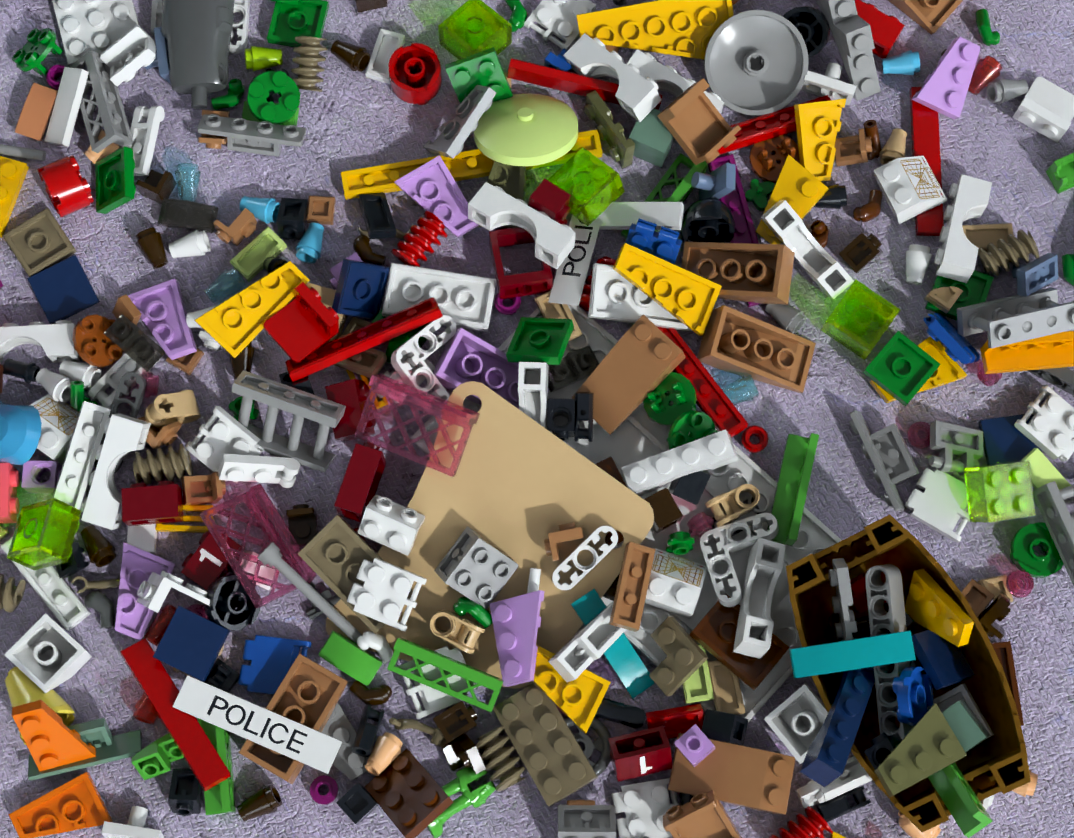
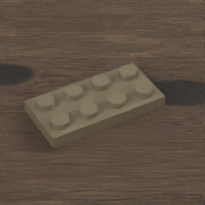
[298,514,413,634]
[493,683,598,807]

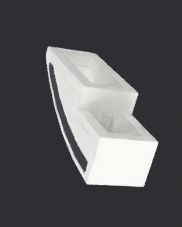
[548,601,626,682]

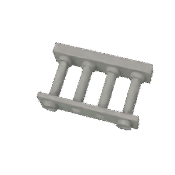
[957,287,1074,349]
[231,370,346,472]
[1032,481,1074,586]

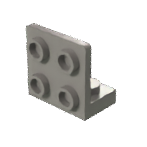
[434,526,518,609]
[558,805,616,838]

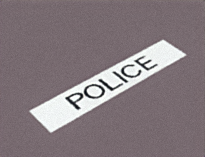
[548,167,615,306]
[173,675,342,774]

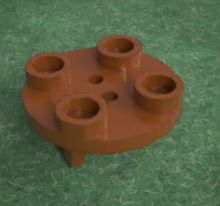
[749,134,800,183]
[72,314,123,367]

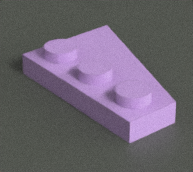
[911,37,981,119]
[394,155,479,238]
[128,278,197,360]
[115,542,175,641]
[489,590,545,687]

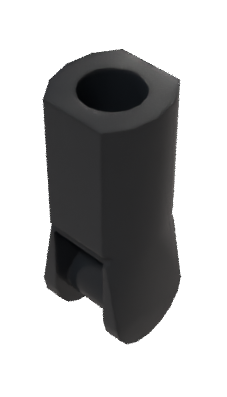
[574,392,594,442]
[595,698,646,729]
[352,703,384,757]
[817,786,871,822]

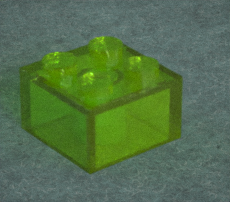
[438,0,512,60]
[548,147,625,226]
[821,280,901,360]
[964,461,1036,523]
[7,498,81,570]

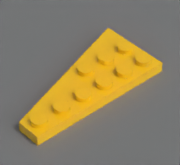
[576,0,734,60]

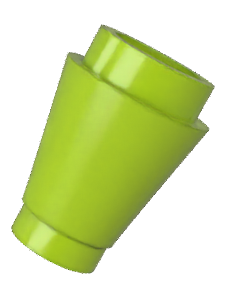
[244,46,283,72]

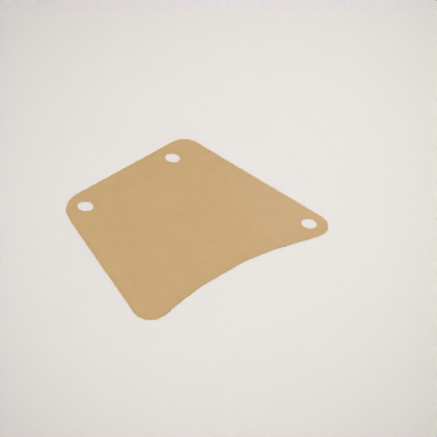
[326,381,654,689]

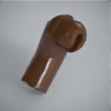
[863,120,882,160]
[853,190,883,222]
[811,220,829,248]

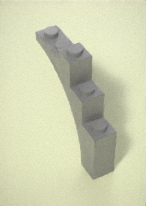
[815,0,881,101]

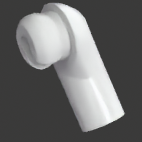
[357,631,394,664]

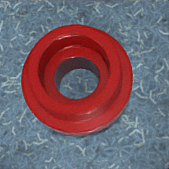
[741,426,768,453]

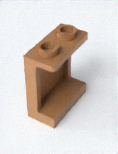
[657,78,741,165]
[663,790,742,838]

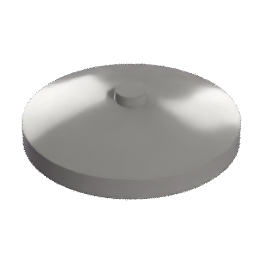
[704,10,809,116]

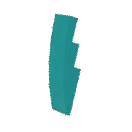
[571,589,655,699]
[789,631,916,678]

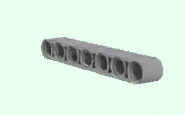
[865,564,913,757]

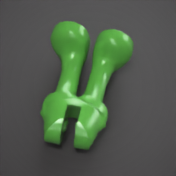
[427,767,496,838]

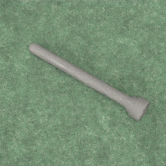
[257,542,362,643]

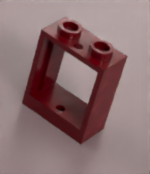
[489,227,553,299]
[334,442,386,522]

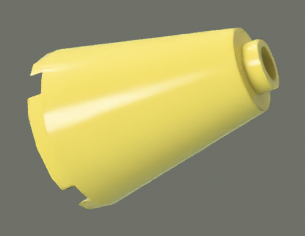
[5,666,75,745]

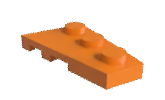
[12,700,96,772]
[8,772,113,838]

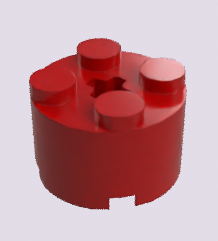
[388,43,442,105]
[37,155,94,218]

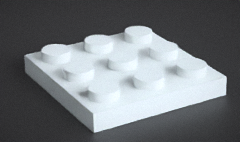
[52,0,139,67]

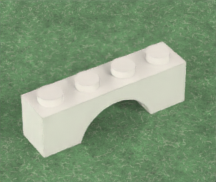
[563,33,662,122]
[626,49,724,114]
[934,174,992,283]
[468,182,576,269]
[760,200,854,299]
[0,320,80,364]
[518,362,549,429]
[81,414,151,530]
[622,429,739,496]
[733,538,786,659]

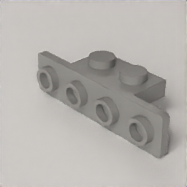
[197,114,306,157]
[849,411,919,511]

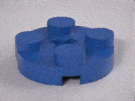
[892,667,933,726]

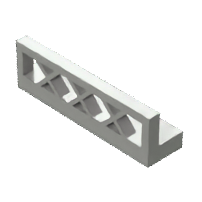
[70,50,133,153]

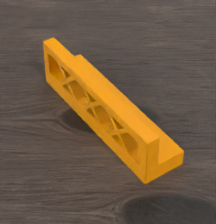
[980,331,1074,374]

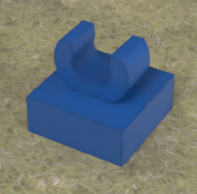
[544,48,572,72]

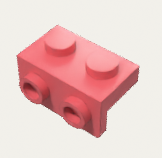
[0,463,20,524]

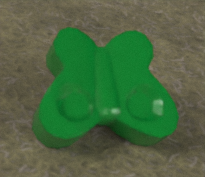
[745,179,775,211]

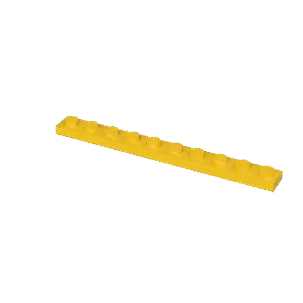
[341,129,603,200]

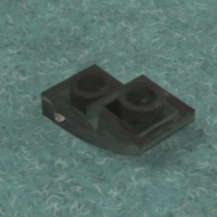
[158,198,218,233]
[103,314,166,372]
[548,345,599,392]

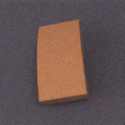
[15,82,58,141]

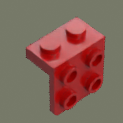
[264,282,339,363]

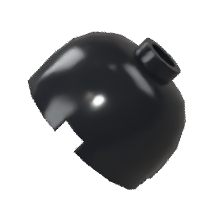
[783,6,830,58]
[682,199,735,243]
[203,574,261,631]

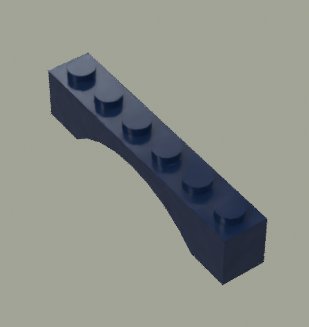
[800,625,875,787]

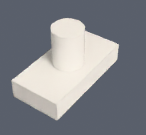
[801,63,857,105]
[101,806,164,838]

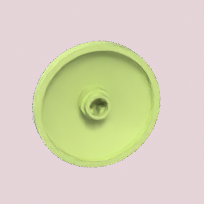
[473,93,578,166]

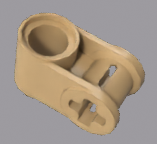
[144,390,201,427]
[705,484,760,528]
[430,610,486,654]

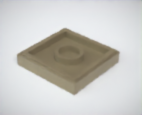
[2,208,77,277]

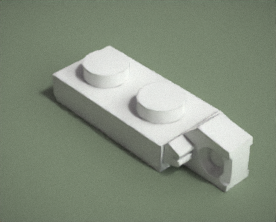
[796,756,873,808]

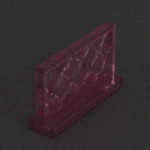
[354,374,480,477]
[200,484,317,609]

